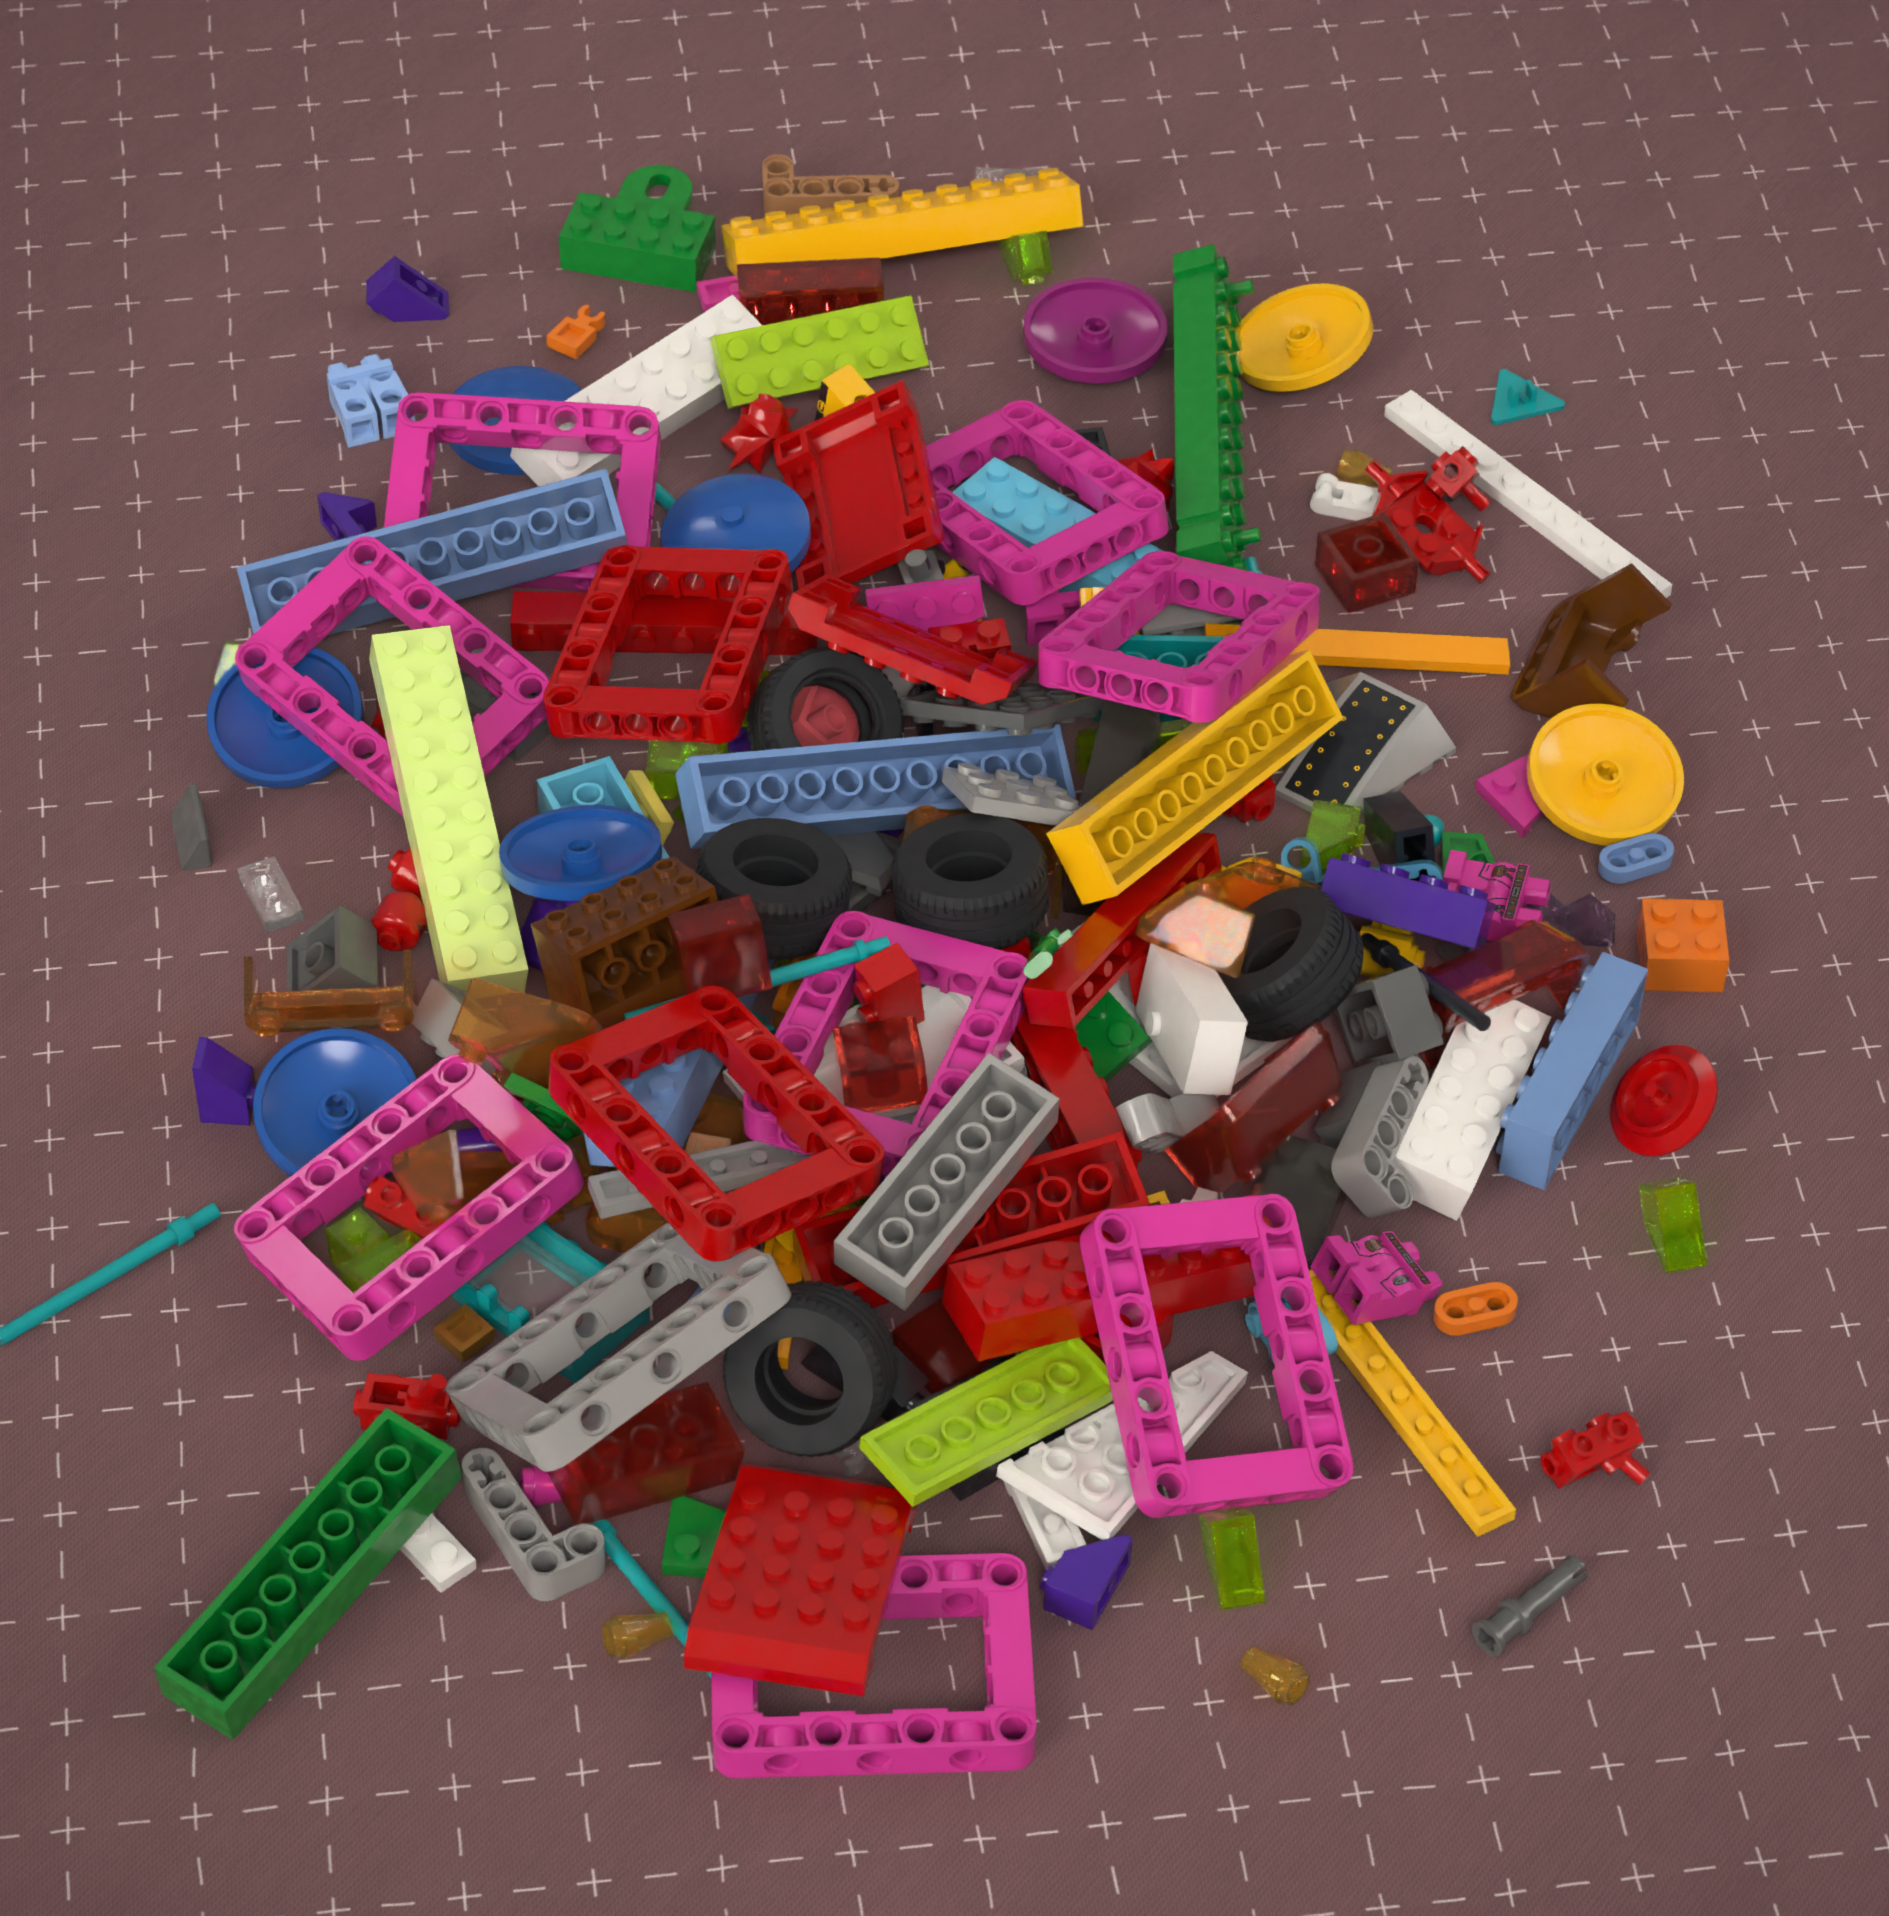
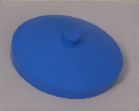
[450,366,582,475]
[661,474,811,572]
[207,647,364,788]
[499,805,662,901]
[253,1028,417,1177]

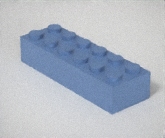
[1496,952,1648,1191]

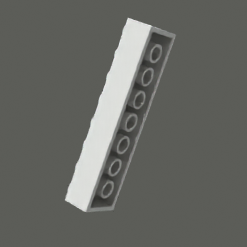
[510,295,762,487]

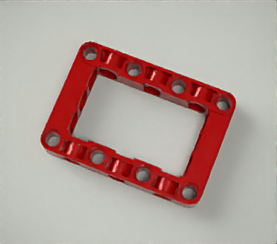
[543,545,793,745]
[548,985,884,1262]

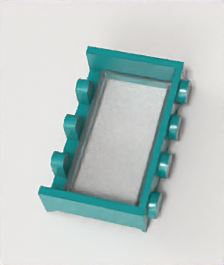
[452,1221,649,1384]

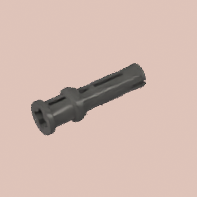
[1471,1555,1588,1657]

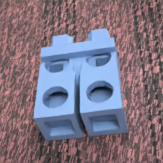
[326,354,415,448]

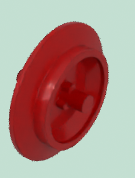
[1610,1045,1718,1157]

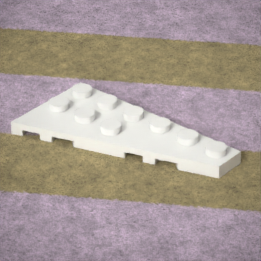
[996,1351,1248,1540]

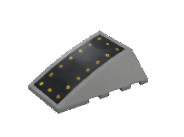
[1275,672,1457,828]

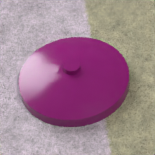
[1023,277,1167,384]

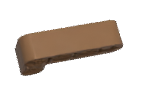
[762,154,900,217]

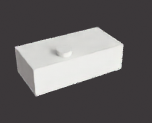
[1135,939,1248,1095]

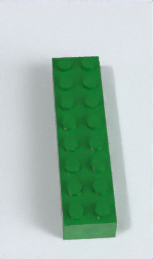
[154,1408,462,1740]

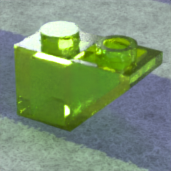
[1639,1178,1707,1273]

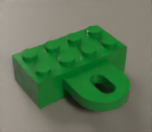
[559,165,716,293]

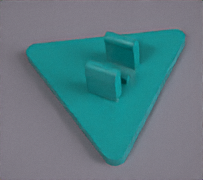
[1491,369,1565,425]

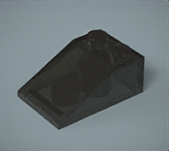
[1250,1130,1347,1270]

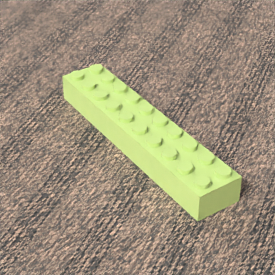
[369,625,528,1000]

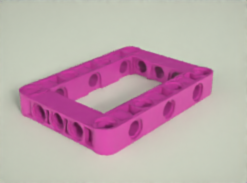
[384,392,661,592]
[926,400,1169,605]
[235,536,549,817]
[1038,551,1320,723]
[743,911,1030,1177]
[234,1054,584,1361]
[1080,1194,1353,1518]
[711,1553,1037,1778]

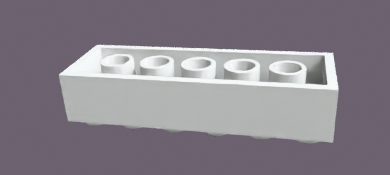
[1393,982,1551,1221]

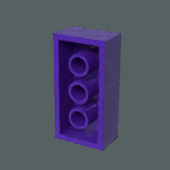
[1321,853,1496,952]

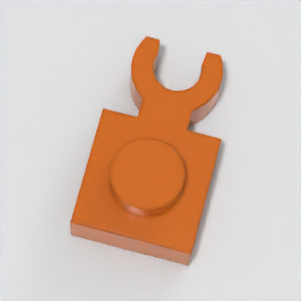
[546,304,606,360]

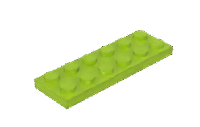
[710,295,929,409]
[859,1338,1113,1507]

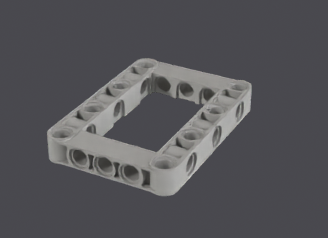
[445,1223,792,1472]

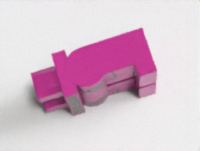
[1443,850,1551,946]
[1310,1231,1442,1325]

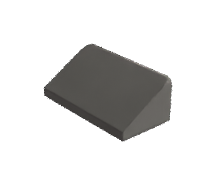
[171,784,212,871]

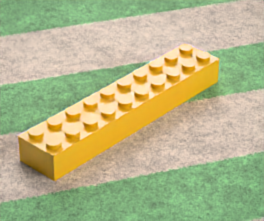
[721,168,1083,281]
[1046,649,1343,905]

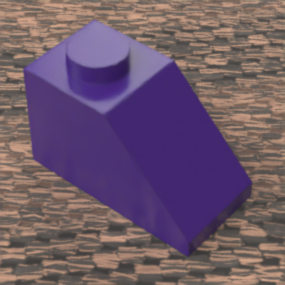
[366,256,449,322]
[192,1037,257,1126]
[1040,1534,1133,1630]

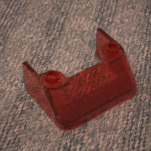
[1420,920,1590,1069]
[1164,1020,1343,1194]

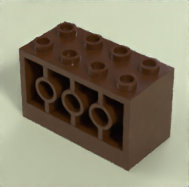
[531,856,735,1036]

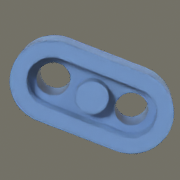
[1598,833,1674,884]

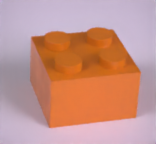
[1636,898,1729,992]

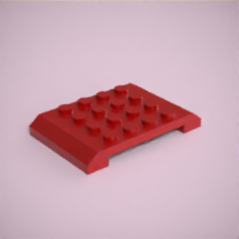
[772,380,945,589]
[788,574,1038,705]
[684,1462,919,1697]

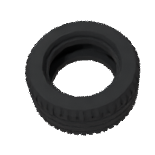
[747,646,904,751]

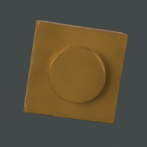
[433,1304,495,1363]

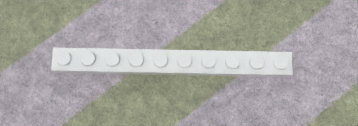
[1384,390,1672,598]

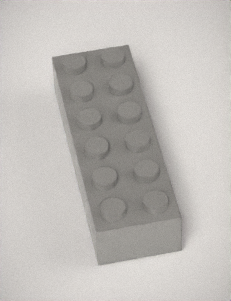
[834,1053,1060,1311]

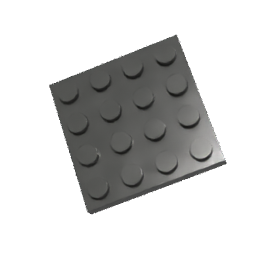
[899,680,1115,736]

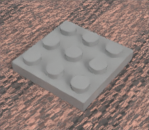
[941,763,1081,826]

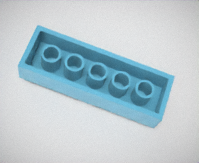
[952,457,1163,593]

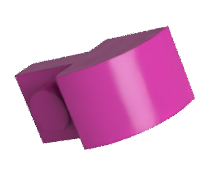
[1025,590,1080,646]

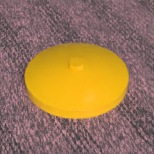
[1237,283,1373,392]
[1527,704,1684,846]

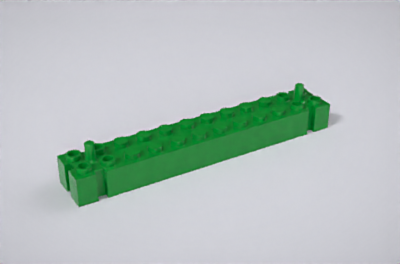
[1173,244,1262,587]

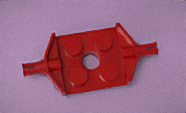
[1365,460,1491,584]

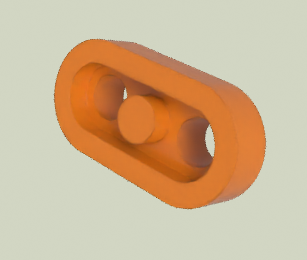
[1433,1282,1518,1336]

